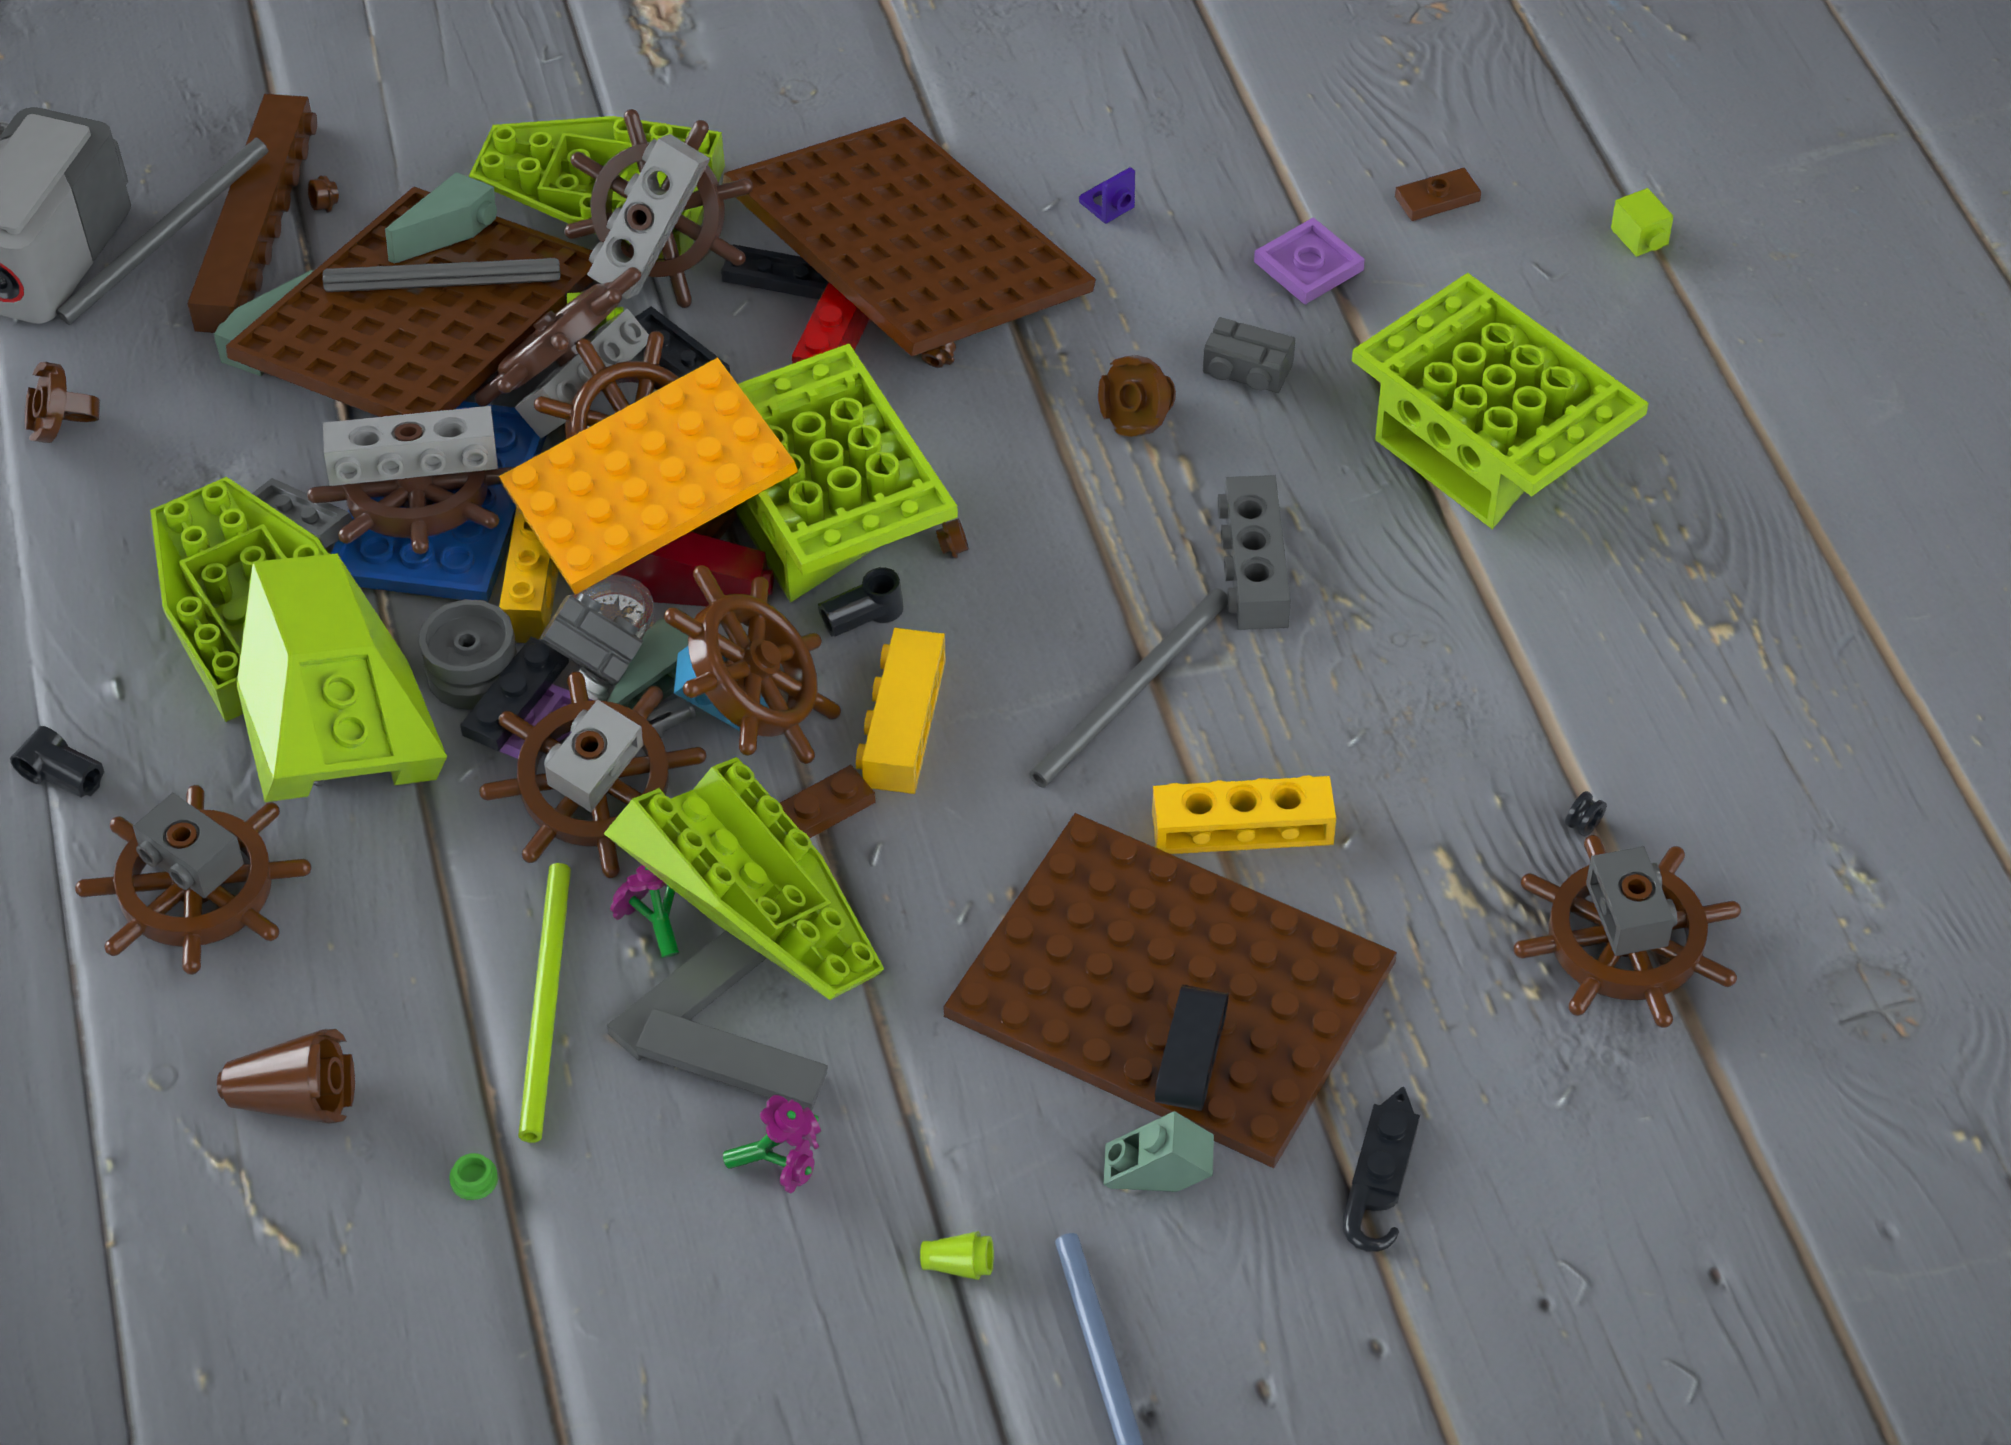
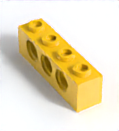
[499,507,559,643]
[1152,775,1336,854]

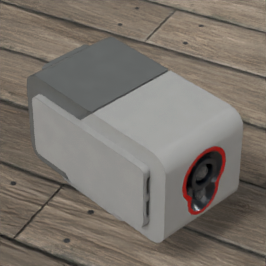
[0,107,131,324]

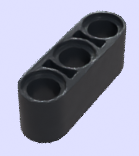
[1155,984,1229,1111]

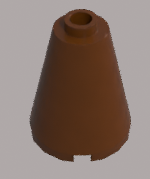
[217,1029,355,1124]

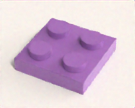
[1254,217,1365,305]

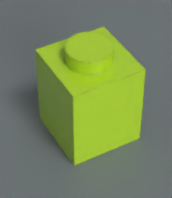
[1611,188,1674,257]

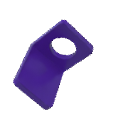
[1079,167,1135,224]

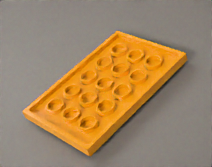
[499,357,798,595]

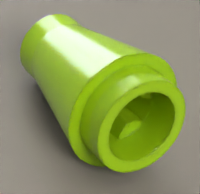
[920,1231,994,1280]

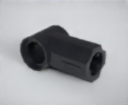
[818,567,904,637]
[10,726,104,798]

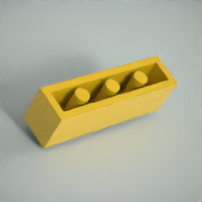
[856,628,946,794]

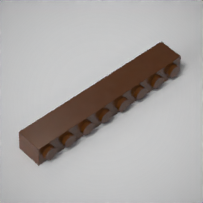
[187,94,317,333]

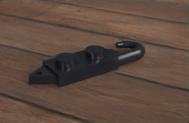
[1343,1087,1420,1252]

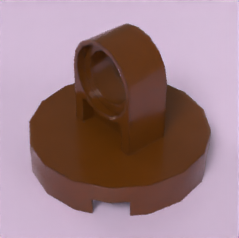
[1098,355,1176,437]
[25,362,100,443]

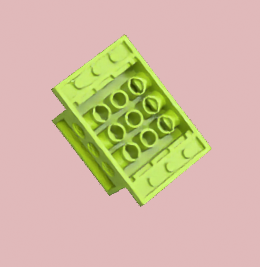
[1352,272,1649,530]
[736,344,958,603]

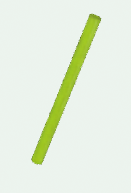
[518,863,571,1143]

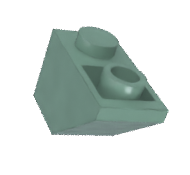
[1103,1111,1214,1192]

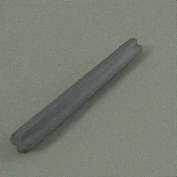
[323,258,561,292]

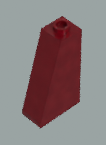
[610,532,774,607]

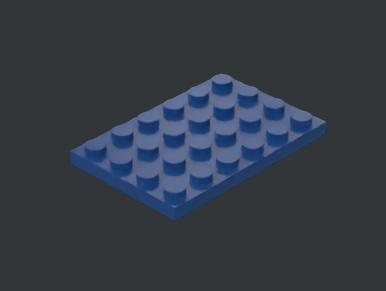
[331,401,547,602]

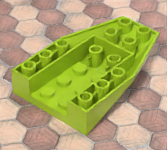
[469,116,725,259]
[150,477,329,722]
[236,553,447,802]
[604,757,884,1000]

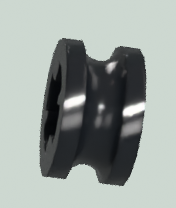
[1565,791,1607,836]

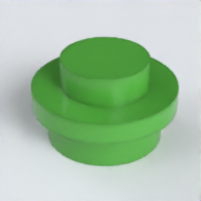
[449,1153,498,1200]

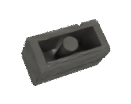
[1203,317,1295,393]
[539,593,643,685]

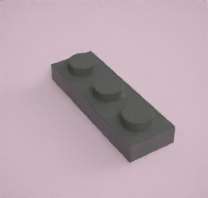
[252,478,353,548]

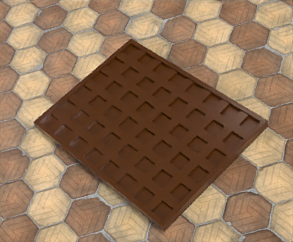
[722,117,1096,357]
[226,187,594,417]
[943,813,1397,1168]

